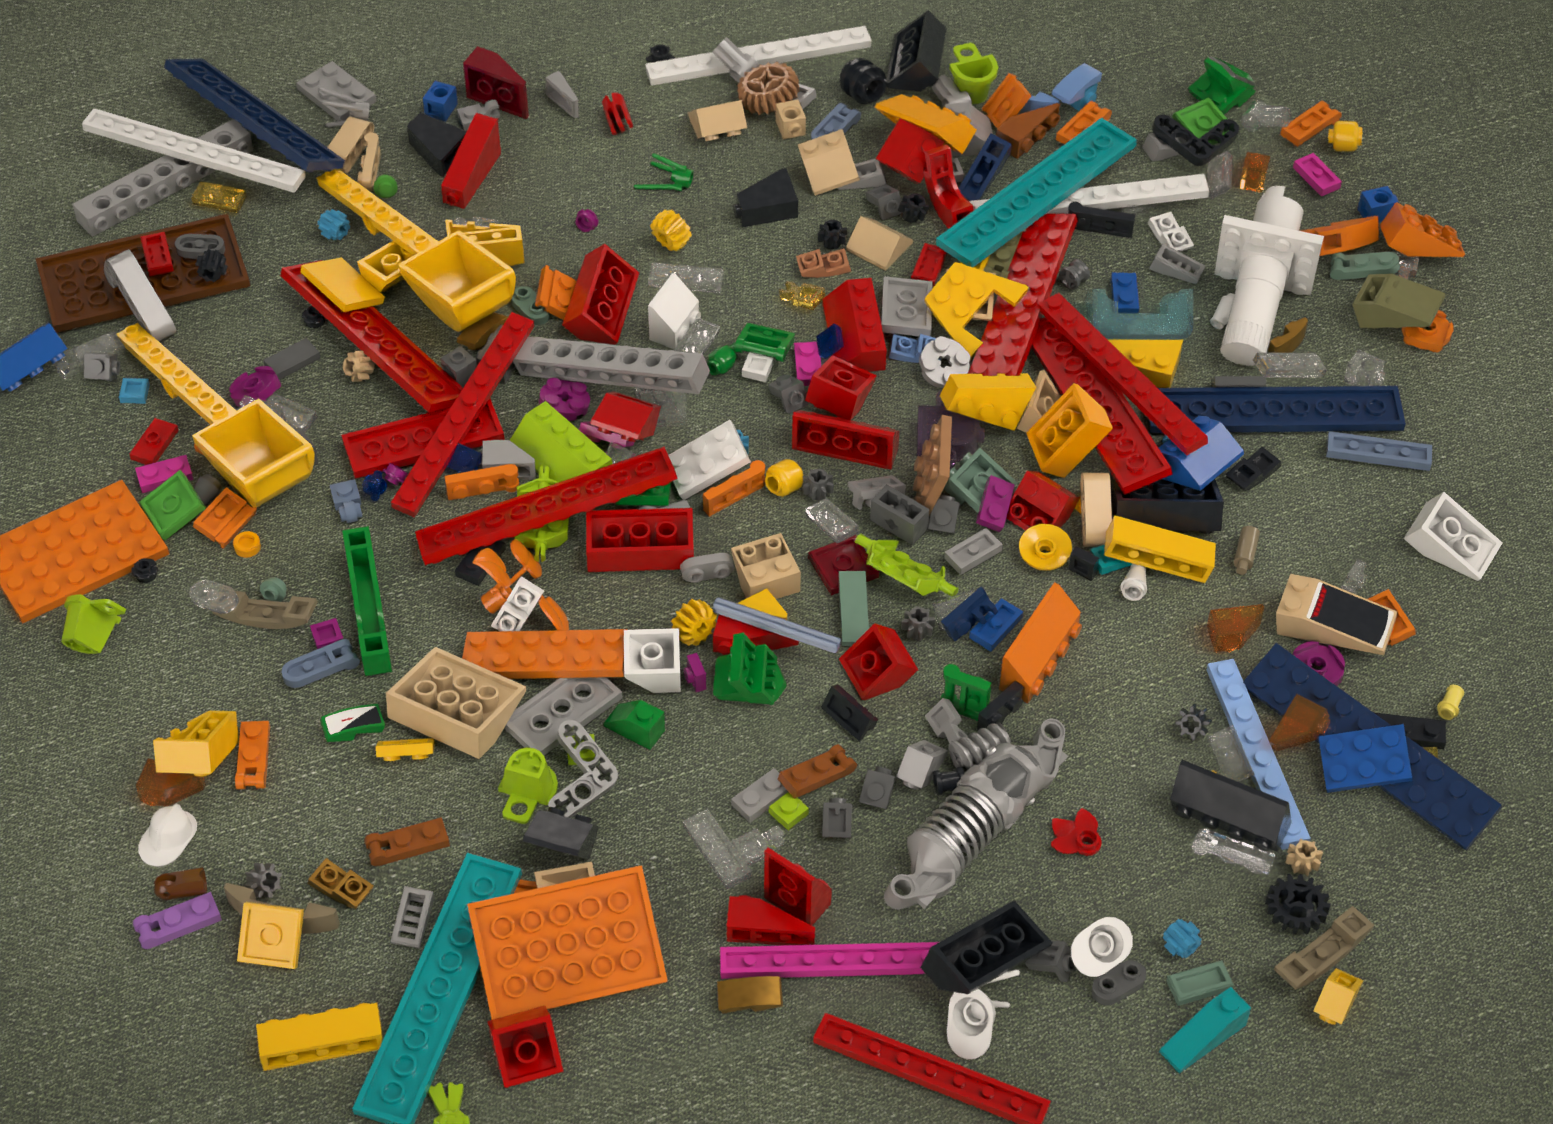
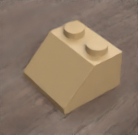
[688,100,747,142]
[798,129,860,196]

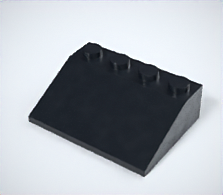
[1109,473,1224,534]

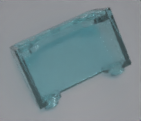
[1086,289,1193,340]

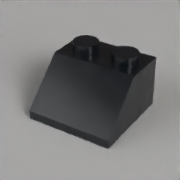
[523,806,599,860]

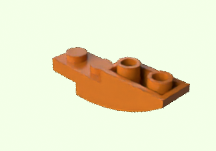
[1300,216,1379,256]

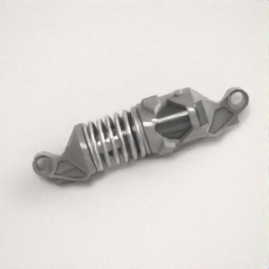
[884,718,1068,910]

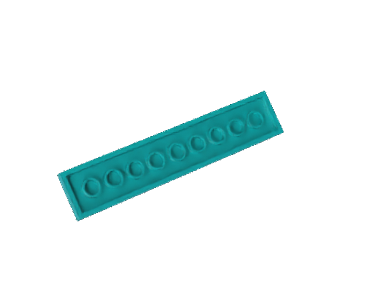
[936,118,1137,268]
[352,853,522,1124]

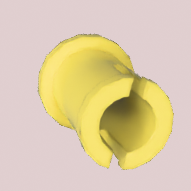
[1437,685,1464,720]

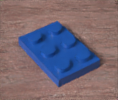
[1319,724,1413,793]

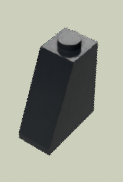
[407,112,467,177]
[733,168,798,228]

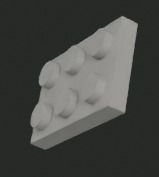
[296,61,377,121]
[881,276,932,336]

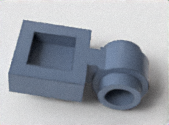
[330,479,362,523]

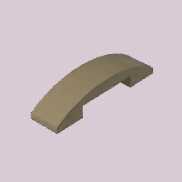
[211,590,318,629]
[224,883,340,934]
[1274,906,1375,990]

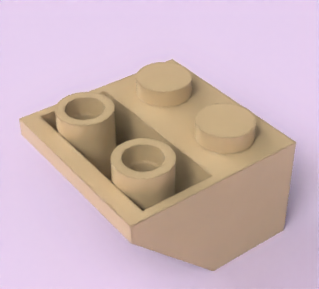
[731,533,801,599]

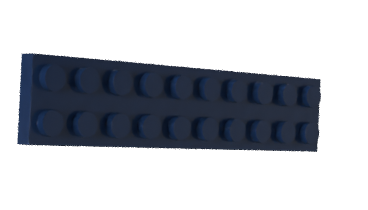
[164,59,345,173]
[1148,386,1406,433]
[1243,643,1502,851]

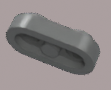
[175,234,225,259]
[1091,960,1146,1006]

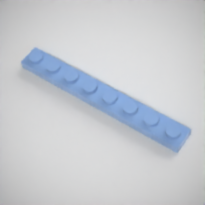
[1206,659,1310,850]

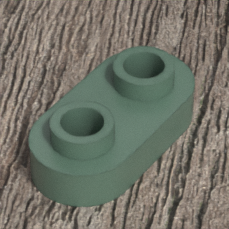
[511,286,550,325]

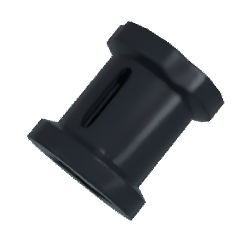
[933,767,964,796]

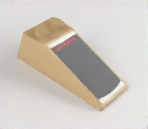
[1276,574,1397,655]

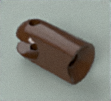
[154,867,207,900]

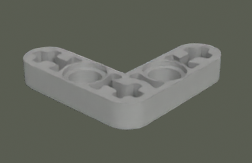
[547,720,618,818]

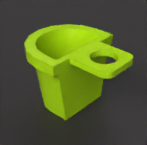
[949,43,998,104]
[61,594,126,654]
[498,747,558,824]

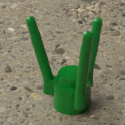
[634,153,694,191]

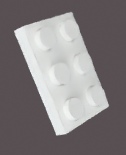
[669,420,751,500]

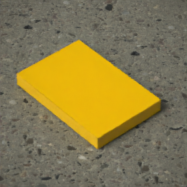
[300,257,385,312]

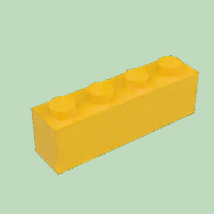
[1104,515,1216,583]
[256,1003,383,1071]

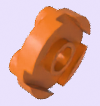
[1402,310,1453,352]

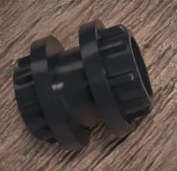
[840,58,887,105]

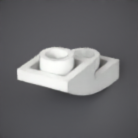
[1148,212,1194,252]
[491,576,544,631]

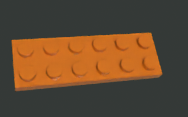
[462,629,628,679]

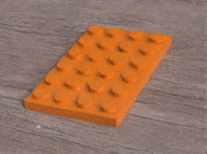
[0,480,169,624]
[467,865,668,1020]

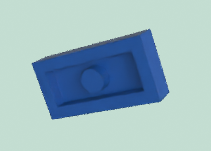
[1111,273,1139,315]
[969,598,1023,652]

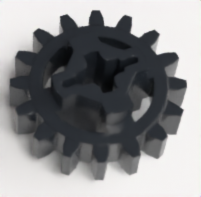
[1265,874,1331,935]

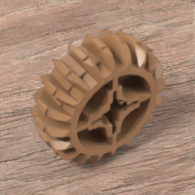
[737,61,800,115]

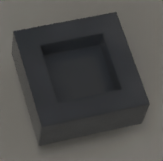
[1068,546,1099,581]

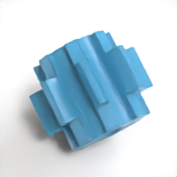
[318,209,350,241]
[1162,919,1202,958]

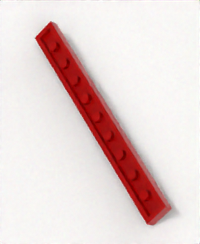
[1038,292,1208,456]
[391,312,534,518]

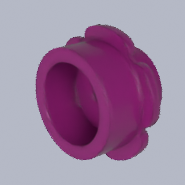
[575,209,599,232]
[383,463,408,486]

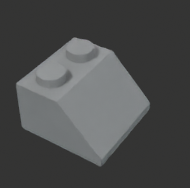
[945,103,993,157]

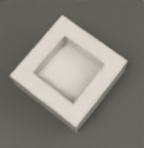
[742,352,773,382]

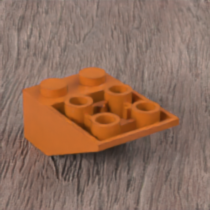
[1380,202,1465,257]

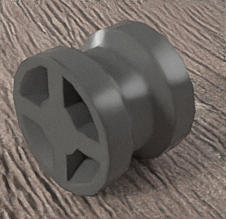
[1059,259,1090,290]

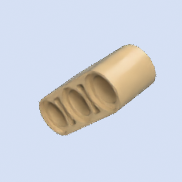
[327,117,374,173]
[1080,473,1112,547]

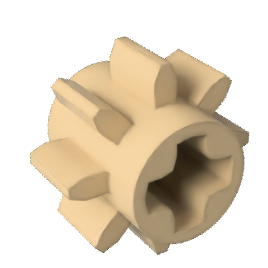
[343,351,374,382]
[1285,839,1323,876]

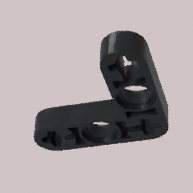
[1152,114,1240,166]

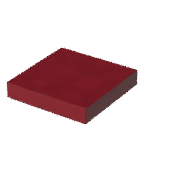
[808,535,879,596]

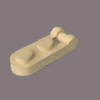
[358,133,381,191]

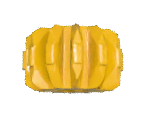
[650,210,692,251]
[671,599,717,646]

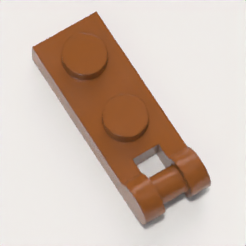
[778,744,857,799]
[364,817,450,866]

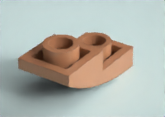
[796,248,851,277]

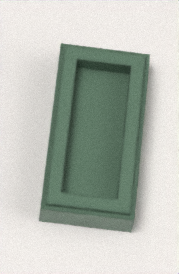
[1166,960,1234,1006]

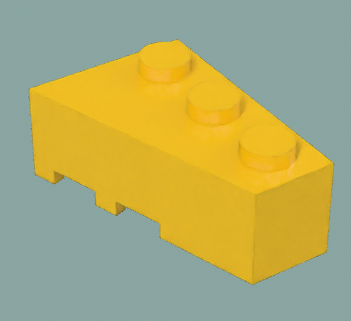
[445,220,525,266]
[1107,339,1183,388]
[940,373,1036,431]
[153,710,239,777]

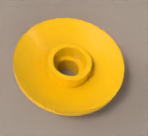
[1019,524,1072,571]

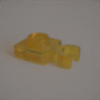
[779,281,826,310]

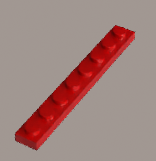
[813,1013,1051,1124]

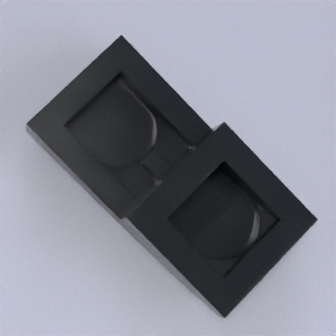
[1226,447,1281,491]

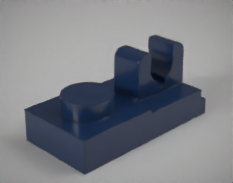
[941,587,998,642]

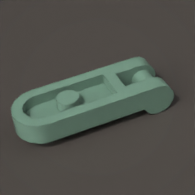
[1330,252,1400,280]

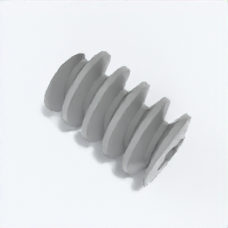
[948,722,1011,770]

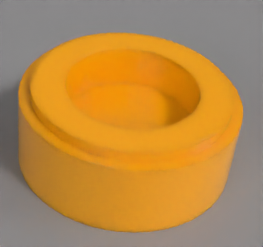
[233,531,261,558]

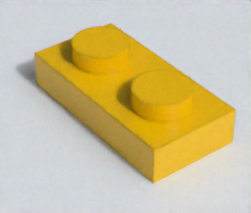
[376,738,435,761]

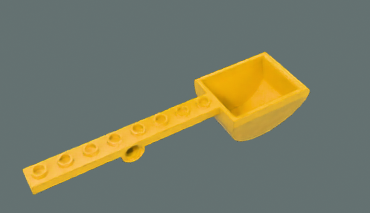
[316,169,516,332]
[116,323,315,508]

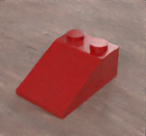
[764,847,832,926]

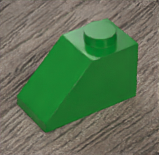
[603,700,665,750]

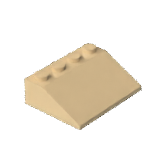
[386,647,526,759]

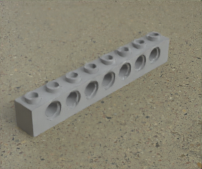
[72,119,253,237]
[513,337,710,394]

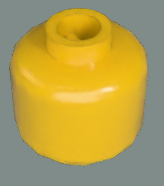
[1328,121,1362,152]
[765,459,803,497]

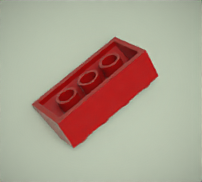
[562,244,639,345]
[822,278,887,372]
[792,410,900,470]
[586,508,694,572]

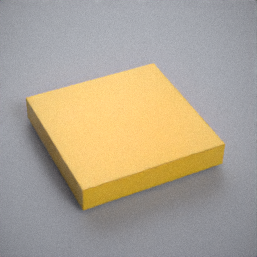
[237,902,304,969]

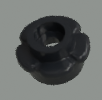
[302,306,325,328]
[131,558,158,583]

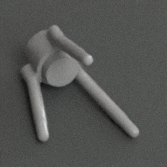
[318,87,370,127]

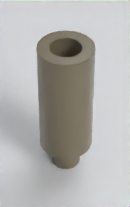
[1234,526,1260,575]

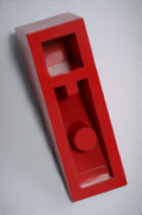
[713,614,799,655]
[727,895,815,946]

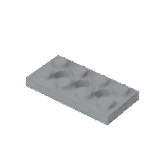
[504,677,622,755]

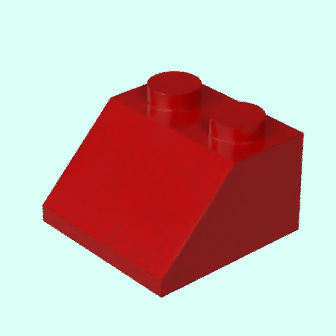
[875,118,944,184]
[805,355,877,420]
[839,623,918,700]
[487,1005,564,1088]

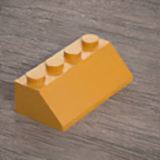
[875,94,977,154]

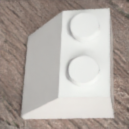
[648,274,701,350]
[624,628,681,693]

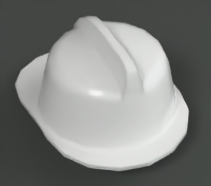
[138,804,197,867]
[1071,917,1132,977]
[947,989,996,1059]

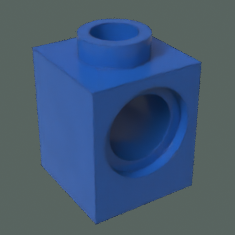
[423,81,458,121]
[1358,186,1398,223]

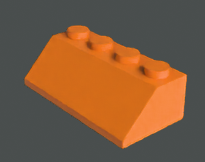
[999,582,1082,703]

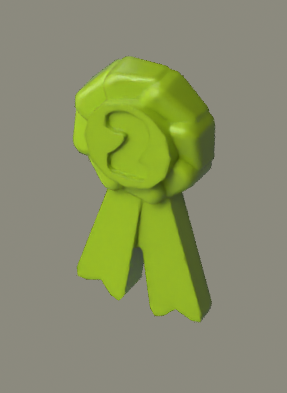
[428,1082,470,1124]

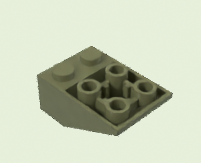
[1352,274,1446,329]

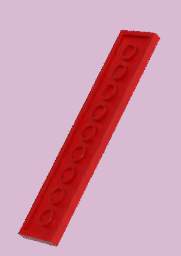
[968,213,1077,376]
[280,260,463,412]
[1031,317,1172,495]
[415,447,678,565]

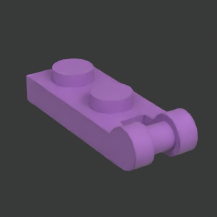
[133,892,222,949]

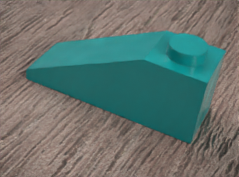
[1159,987,1251,1074]

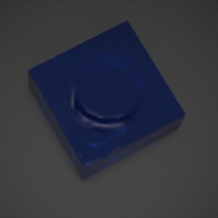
[816,324,844,359]
[447,443,482,473]

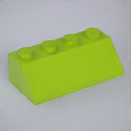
[510,401,612,482]

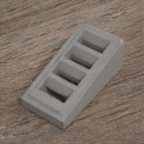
[545,71,579,119]
[1143,132,1187,161]
[838,159,886,190]
[1149,244,1205,284]
[390,886,435,949]

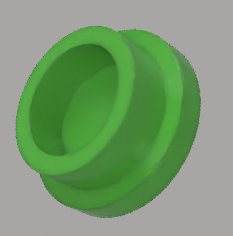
[373,175,398,198]

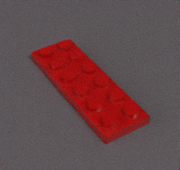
[341,398,505,479]

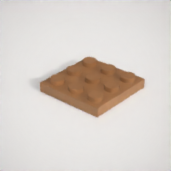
[913,415,952,515]

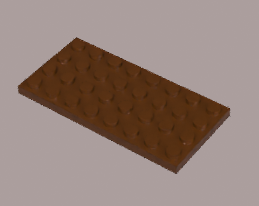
[35,214,250,333]

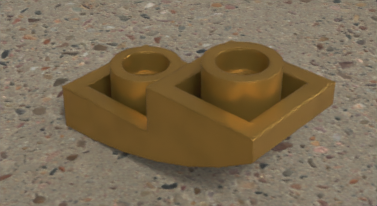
[457,312,508,350]
[1267,317,1308,364]
[308,858,374,909]
[717,976,783,1014]

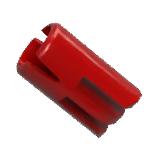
[602,93,633,135]

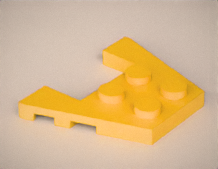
[924,262,1029,362]

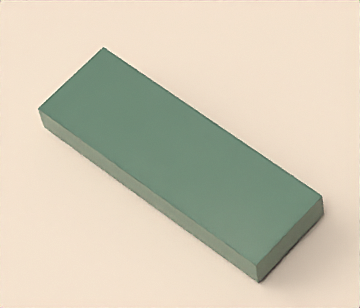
[838,571,869,646]

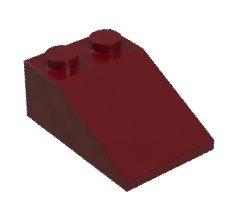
[463,46,529,120]

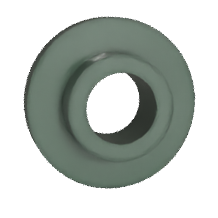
[260,577,287,602]

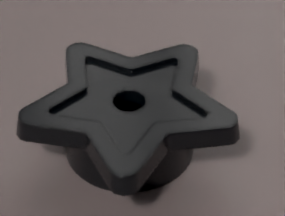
[646,45,675,63]

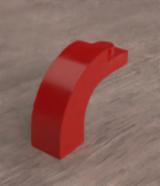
[923,144,974,229]

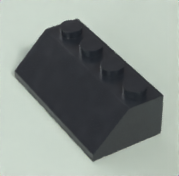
[886,10,946,92]
[1170,760,1292,852]
[920,900,1053,994]

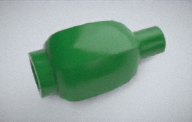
[707,342,737,375]

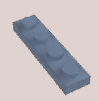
[1326,431,1432,471]

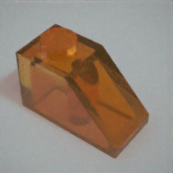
[1239,152,1271,193]
[1207,604,1264,652]
[1269,694,1330,751]
[136,758,206,807]

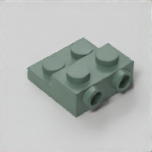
[944,448,1017,513]

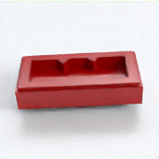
[140,232,174,276]
[911,243,947,287]
[129,418,179,465]

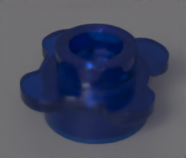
[363,470,387,501]

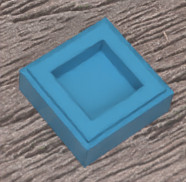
[119,378,150,404]

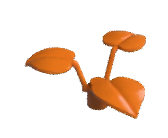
[472,539,569,630]

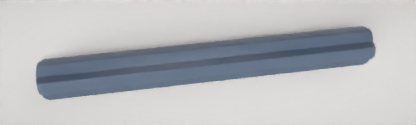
[713,597,841,653]

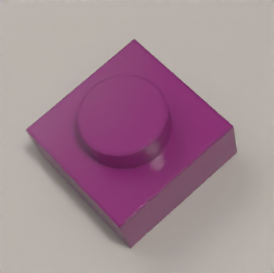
[310,618,343,649]
[683,653,706,693]

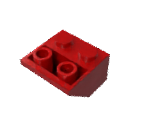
[590,391,661,442]
[1006,470,1080,530]

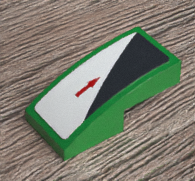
[320,704,385,742]

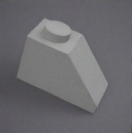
[482,440,536,480]
[896,740,949,790]

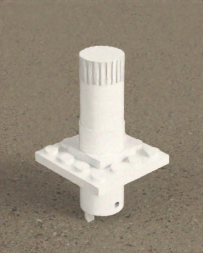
[1214,186,1324,366]

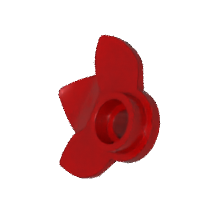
[1051,808,1102,856]

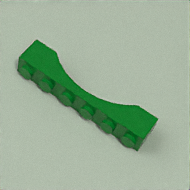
[342,526,392,676]

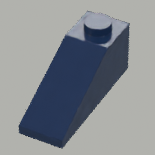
[959,133,1011,201]

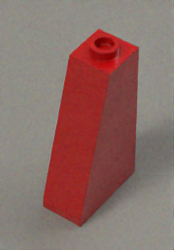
[441,113,501,209]

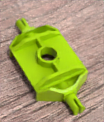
[515,465,569,562]
[855,533,959,598]

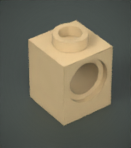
[776,100,806,140]

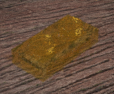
[191,181,246,213]

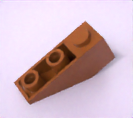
[996,103,1060,159]

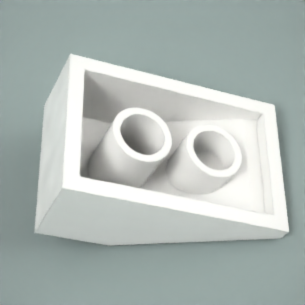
[1404,492,1502,581]

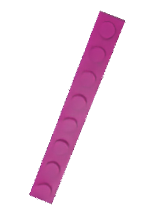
[720,942,939,979]

